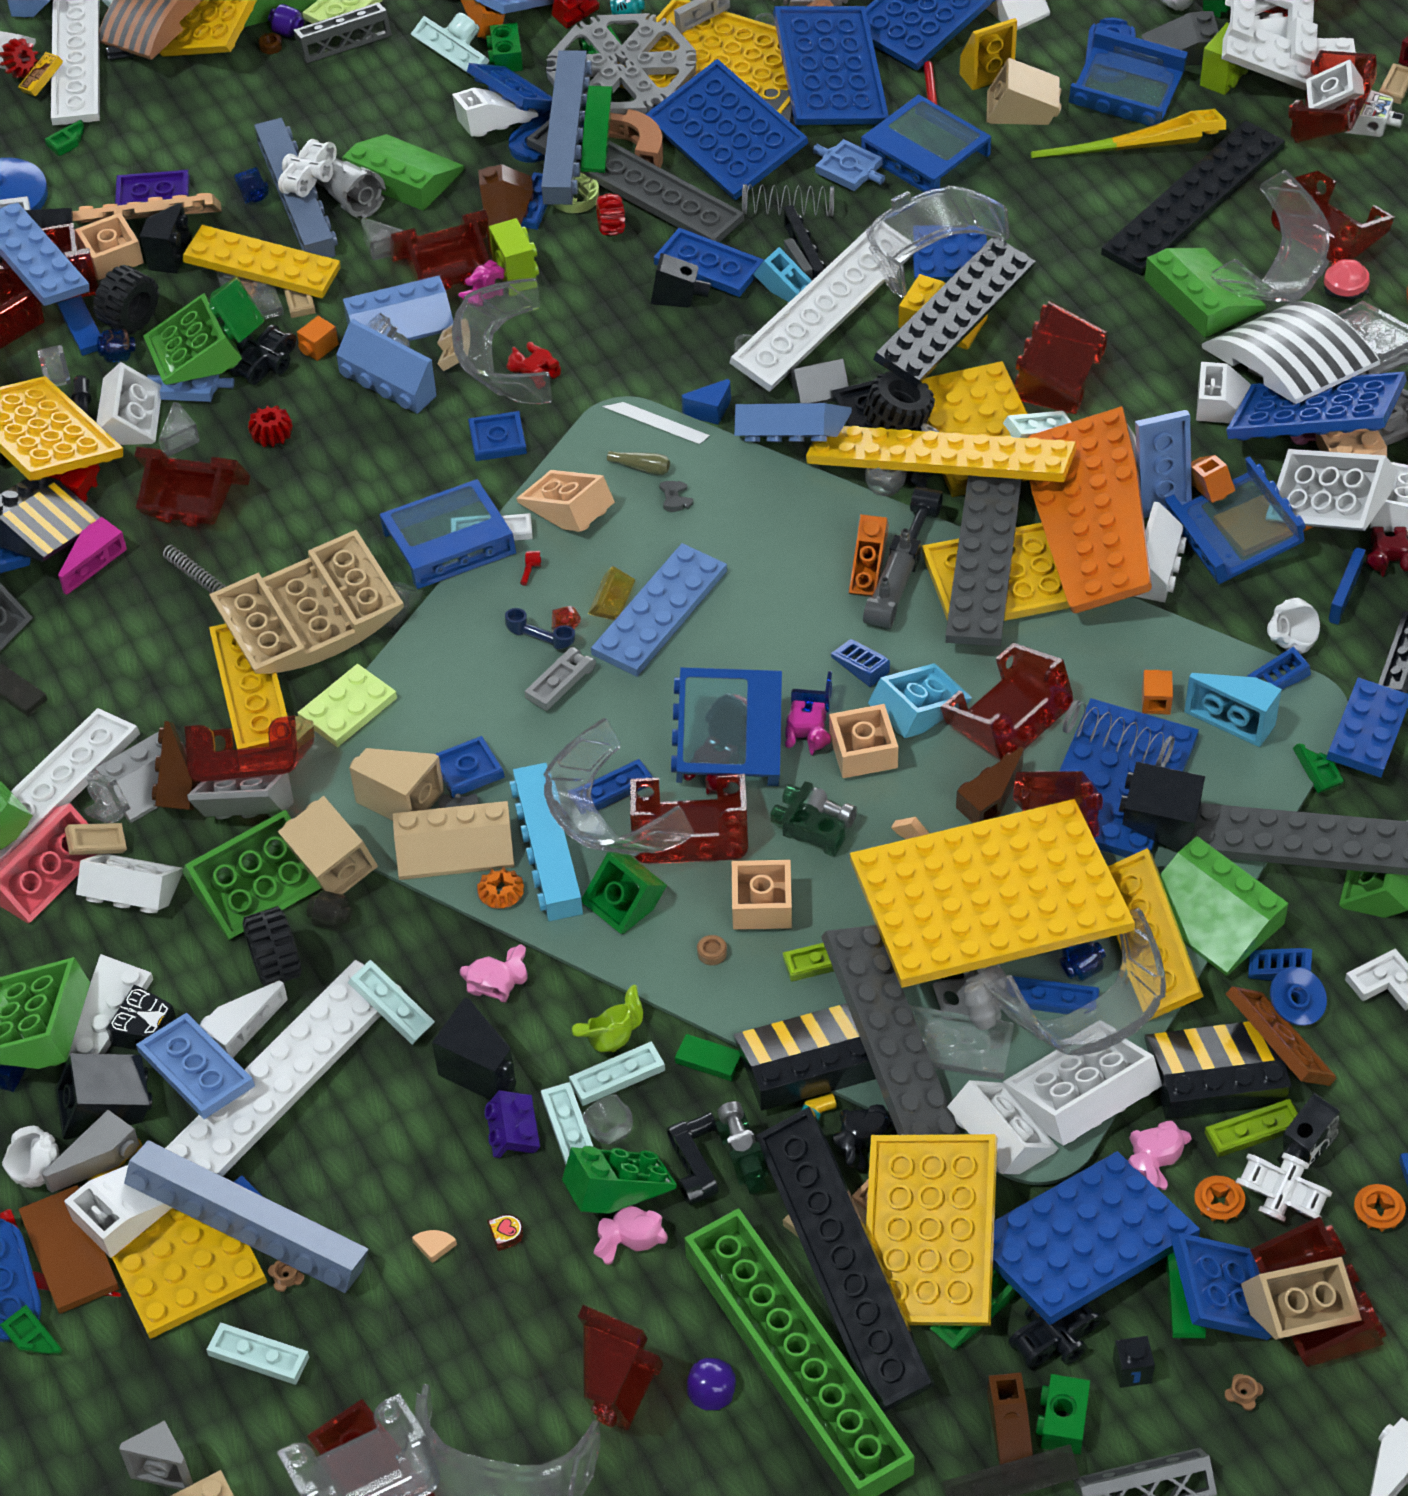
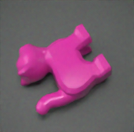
[458,260,505,310]
[785,700,831,755]

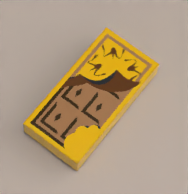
[18,52,63,96]

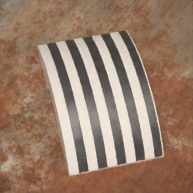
[1202,302,1380,404]

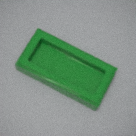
[675,1034,742,1081]

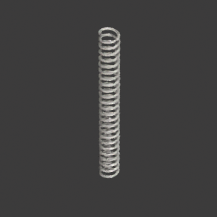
[163,544,226,594]

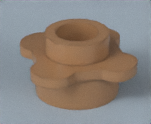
[268,1260,304,1292]
[1225,1374,1263,1411]

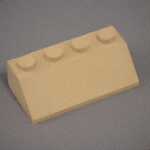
[393,801,515,880]

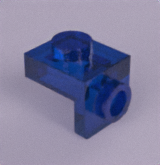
[234,167,269,203]

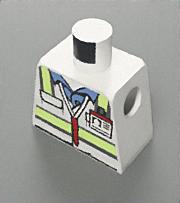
[1343,87,1404,137]

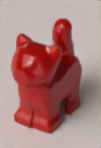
[506,342,561,389]

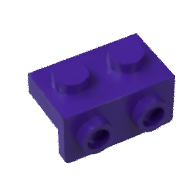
[484,1090,540,1158]

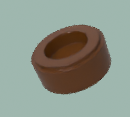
[258,33,282,54]

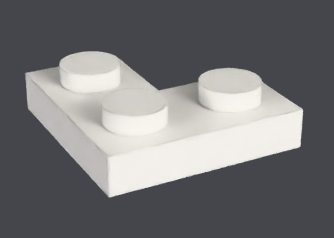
[1345,948,1408,1011]

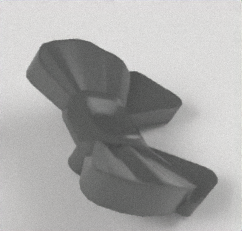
[659,481,694,512]
[439,794,479,808]

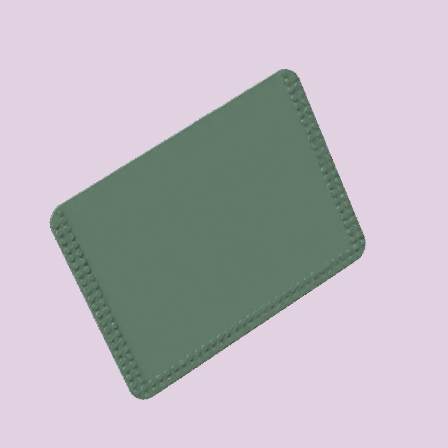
[280,396,1348,1185]

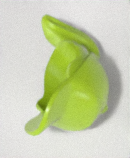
[572,985,643,1052]

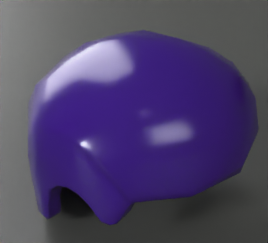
[687,1358,736,1410]

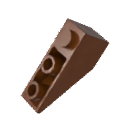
[152,721,197,810]
[956,747,1024,823]
[987,1372,1036,1485]

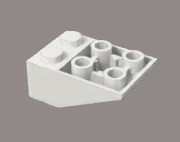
[452,88,538,137]
[64,1165,172,1258]

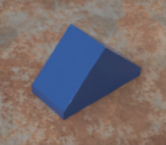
[681,379,731,425]

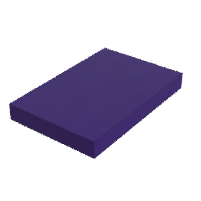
[115,170,190,206]

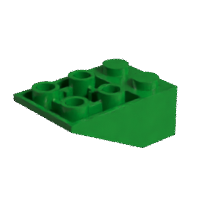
[209,276,265,343]
[562,1146,677,1214]

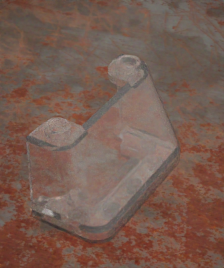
[277,1393,440,1496]

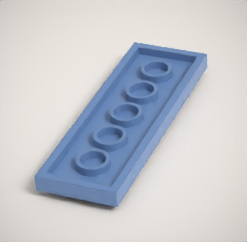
[0,203,89,306]
[591,543,727,677]

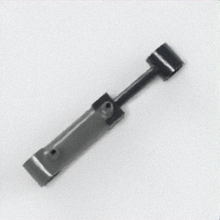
[863,486,943,629]

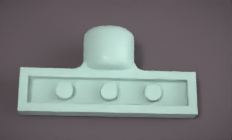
[411,13,490,78]

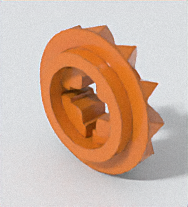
[477,867,524,909]
[1194,1175,1245,1223]
[1353,1184,1406,1232]

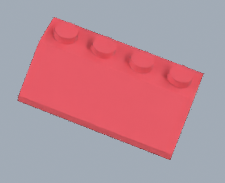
[0,803,98,923]

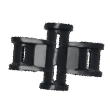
[230,324,296,385]
[1008,1304,1103,1369]

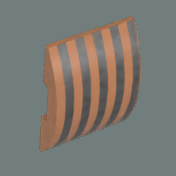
[99,0,202,60]

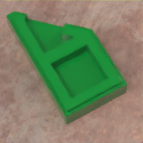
[45,120,84,156]
[1292,743,1344,794]
[0,1305,63,1355]

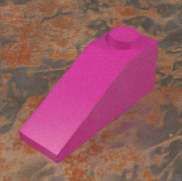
[58,517,127,595]

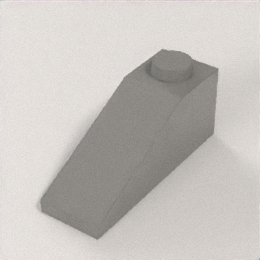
[41,1110,140,1193]

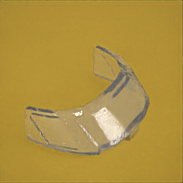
[1211,170,1330,302]
[866,186,1010,298]
[452,278,552,404]
[543,718,694,856]
[988,908,1166,1056]
[409,1384,601,1496]

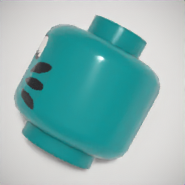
[610,0,645,15]

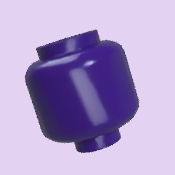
[268,4,304,38]

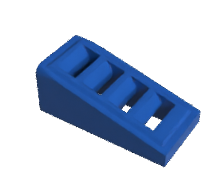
[831,639,890,687]
[1247,646,1311,689]
[1248,948,1312,981]

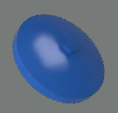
[0,158,48,210]

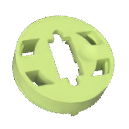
[553,172,599,213]

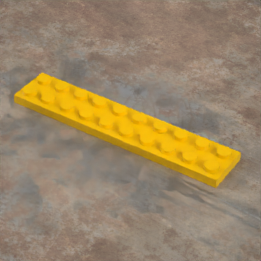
[806,426,1076,482]

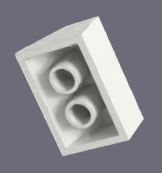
[96,362,161,445]
[1135,502,1187,602]
[76,854,183,913]
[947,1080,1059,1174]

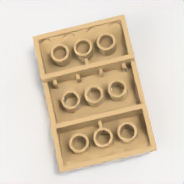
[209,530,404,674]

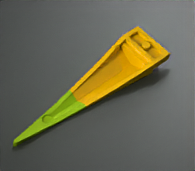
[1031,109,1226,158]

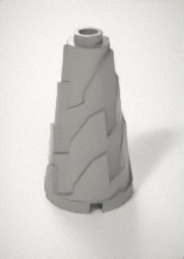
[317,158,386,218]

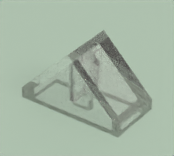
[361,217,408,261]
[37,344,71,386]
[159,402,200,457]
[384,581,424,630]

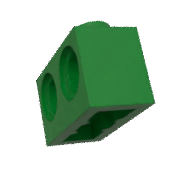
[486,23,523,72]

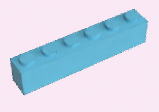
[509,763,583,921]

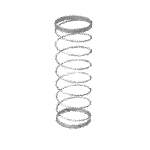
[742,184,834,217]
[1063,700,1175,767]

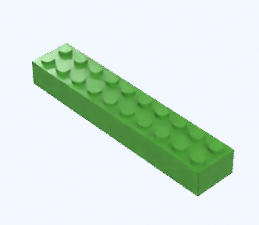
[684,1208,915,1496]

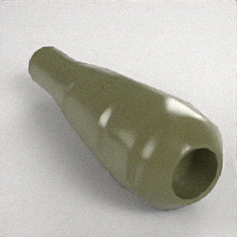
[607,451,670,475]

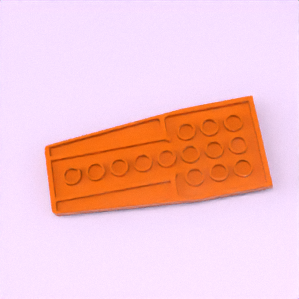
[1028,406,1152,613]

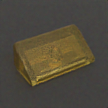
[588,566,635,620]

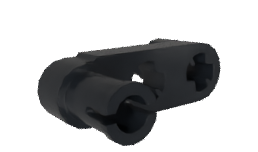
[666,1112,719,1206]

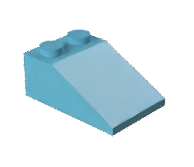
[868,663,972,738]
[1184,673,1282,747]

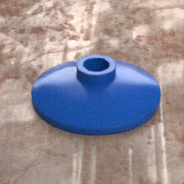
[1270,967,1327,1026]

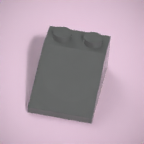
[1141,11,1219,66]

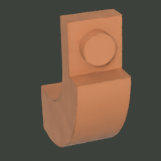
[609,109,663,168]

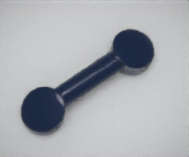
[505,608,575,649]

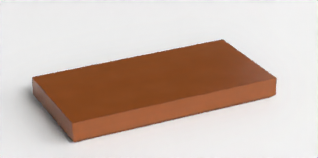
[1226,987,1337,1086]
[18,1185,119,1314]

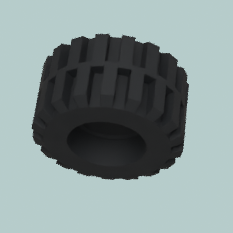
[93,265,159,334]
[863,371,935,431]
[243,906,302,986]

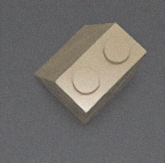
[987,58,1061,125]
[349,748,444,821]
[278,796,378,902]

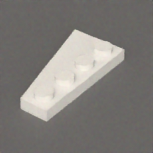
[67,954,153,1059]

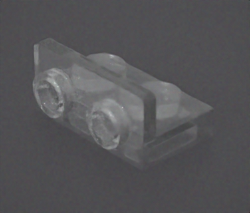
[84,772,131,823]

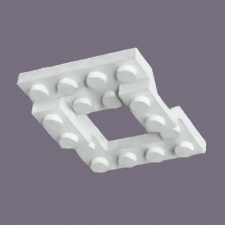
[1222,0,1318,90]

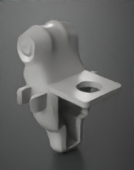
[933,964,1008,1030]

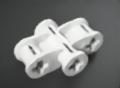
[278,139,337,197]
[1235,1153,1332,1222]

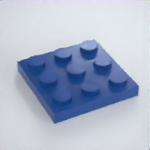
[912,225,987,283]
[1171,1233,1272,1340]

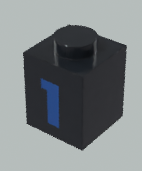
[1113,1336,1155,1388]

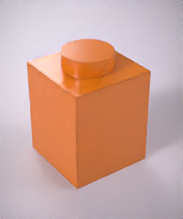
[297,316,339,361]
[1142,670,1173,715]

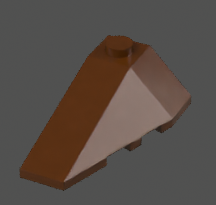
[478,164,534,256]

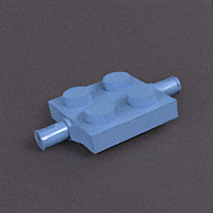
[813,139,885,191]
[147,374,234,402]

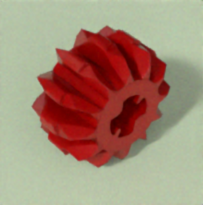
[0,38,39,78]
[596,193,625,236]
[248,405,293,448]

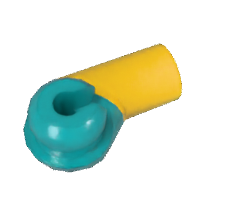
[801,1094,837,1120]

